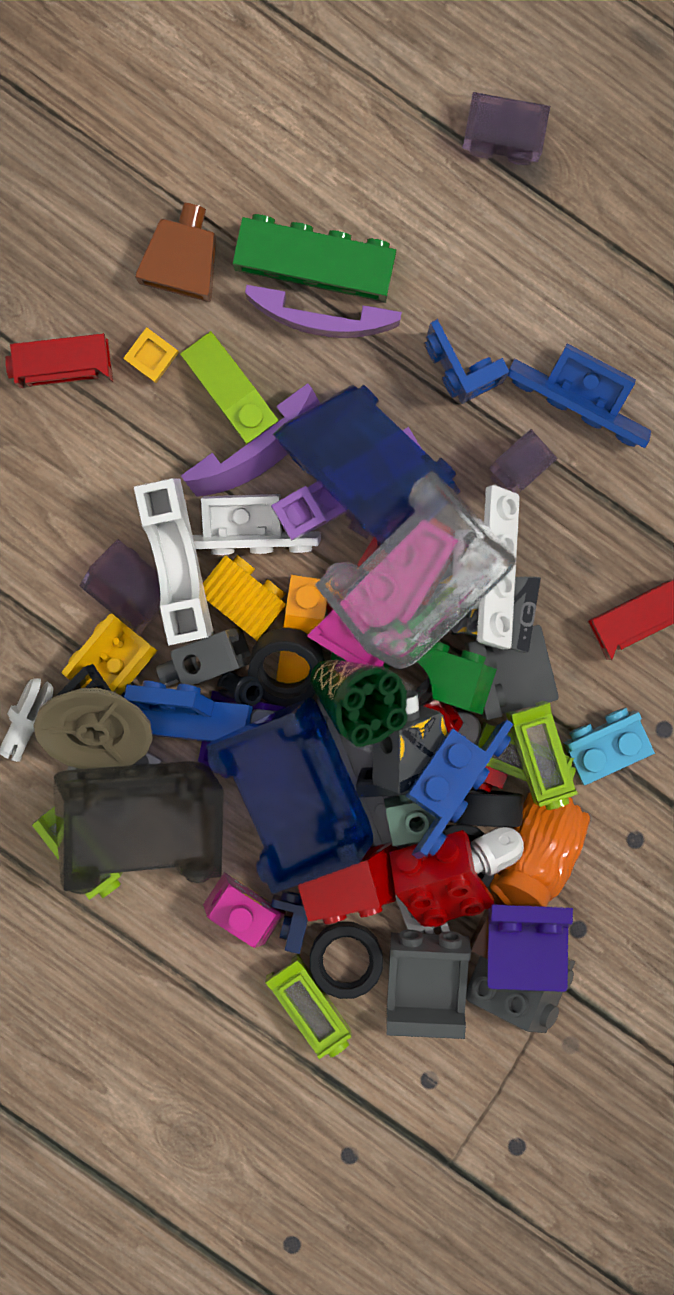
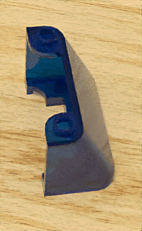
[272,384,460,555]
[206,698,373,894]

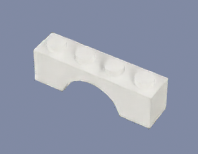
[134,478,214,646]

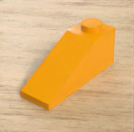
[276,575,330,683]

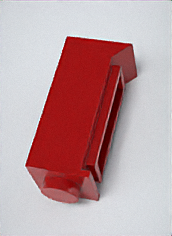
[5,333,113,388]
[587,579,674,660]

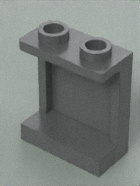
[386,930,471,1039]

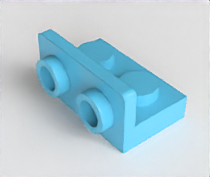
[563,707,655,786]

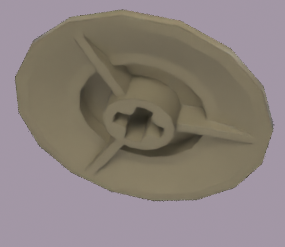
[33,688,153,771]

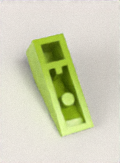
[180,331,279,445]

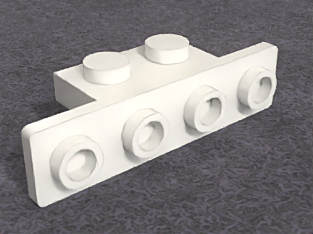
[450,485,520,650]
[193,494,321,555]

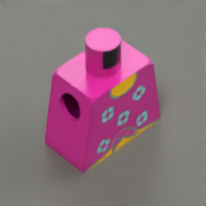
[203,872,286,948]

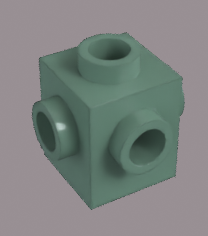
[384,795,435,846]

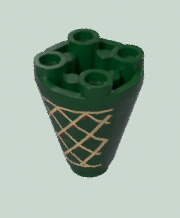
[310,659,408,747]

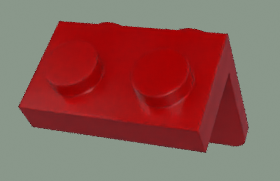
[389,830,494,927]

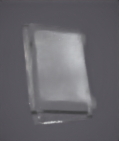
[315,470,516,669]

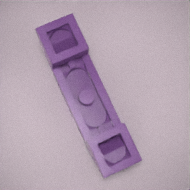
[245,285,402,338]
[181,383,322,497]
[271,427,429,541]

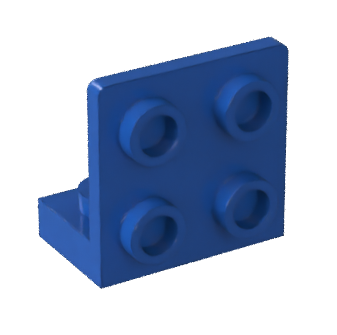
[424,319,509,404]

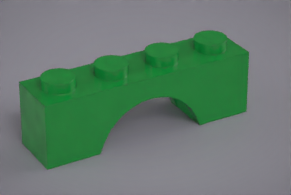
[330,631,497,714]

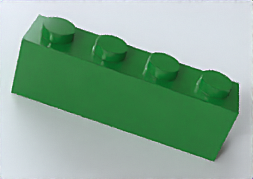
[233,214,397,303]

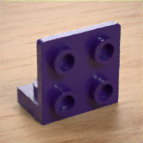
[487,905,573,992]

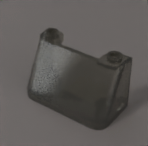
[54,761,224,894]

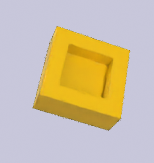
[123,327,179,383]

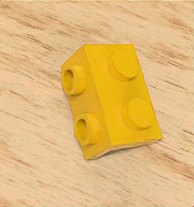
[62,613,158,696]

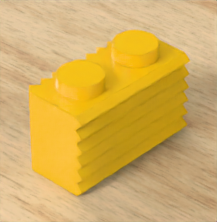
[203,555,287,641]

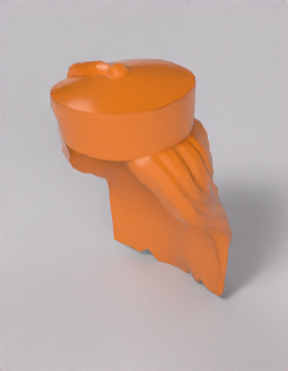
[490,792,590,907]

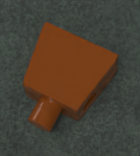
[135,203,216,303]

